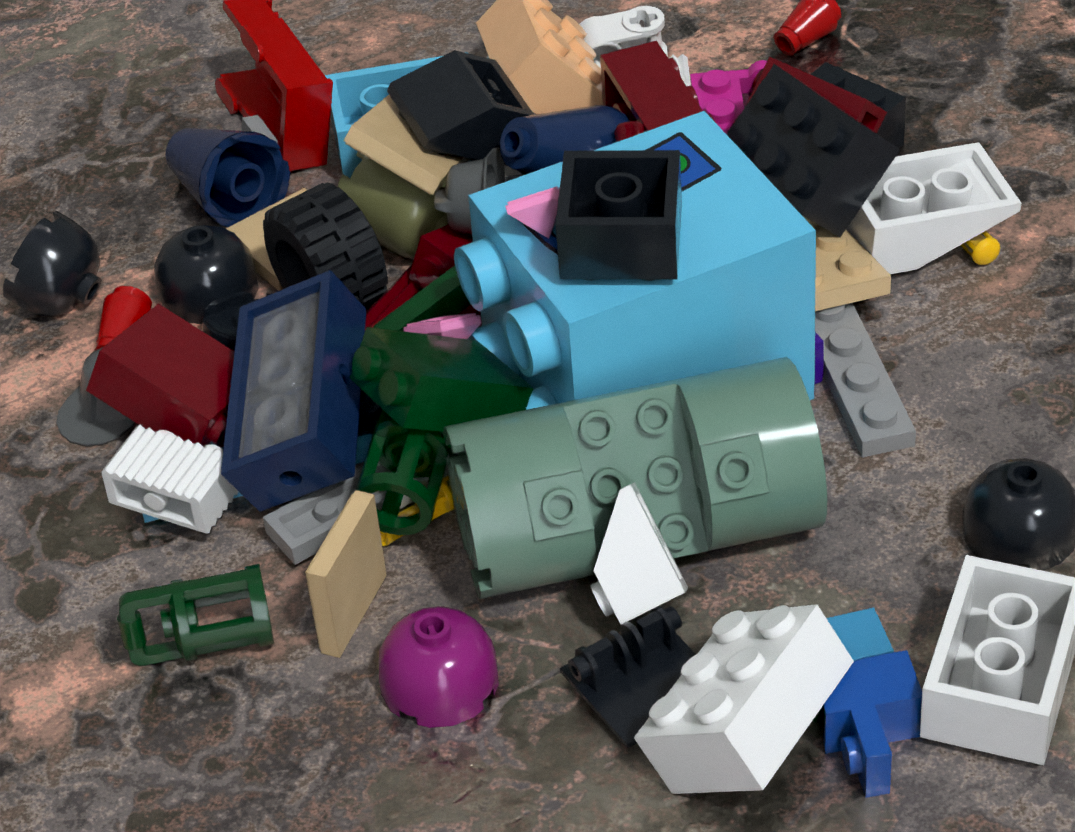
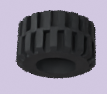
[263,182,388,308]

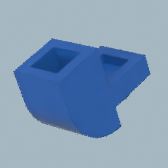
[823,650,922,798]

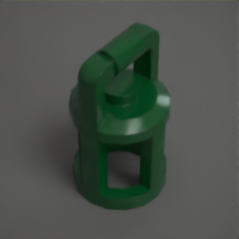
[356,408,451,535]
[117,564,274,666]

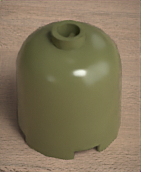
[337,152,448,260]

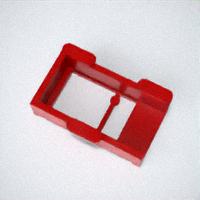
[215,0,333,171]

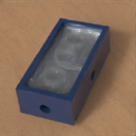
[221,270,366,512]

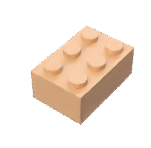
[476,0,603,114]

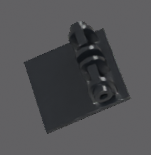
[560,606,696,748]

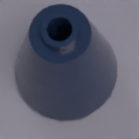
[500,105,630,175]
[165,128,290,228]

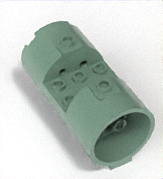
[443,357,827,599]

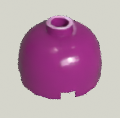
[378,606,499,728]

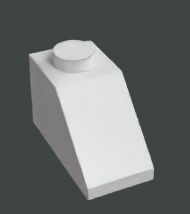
[591,482,688,624]

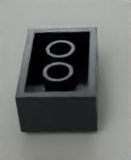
[727,64,900,237]

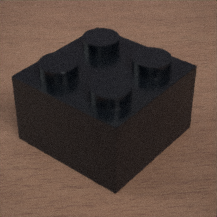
[556,150,682,281]

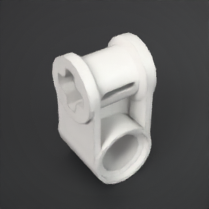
[579,6,668,63]

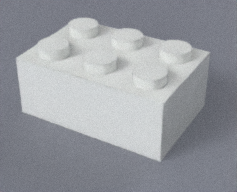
[920,555,1075,765]
[634,604,854,794]

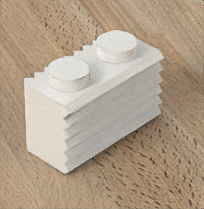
[101,424,238,534]

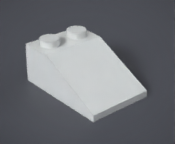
[846,142,1022,275]

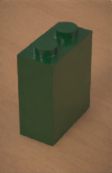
[350,327,533,432]

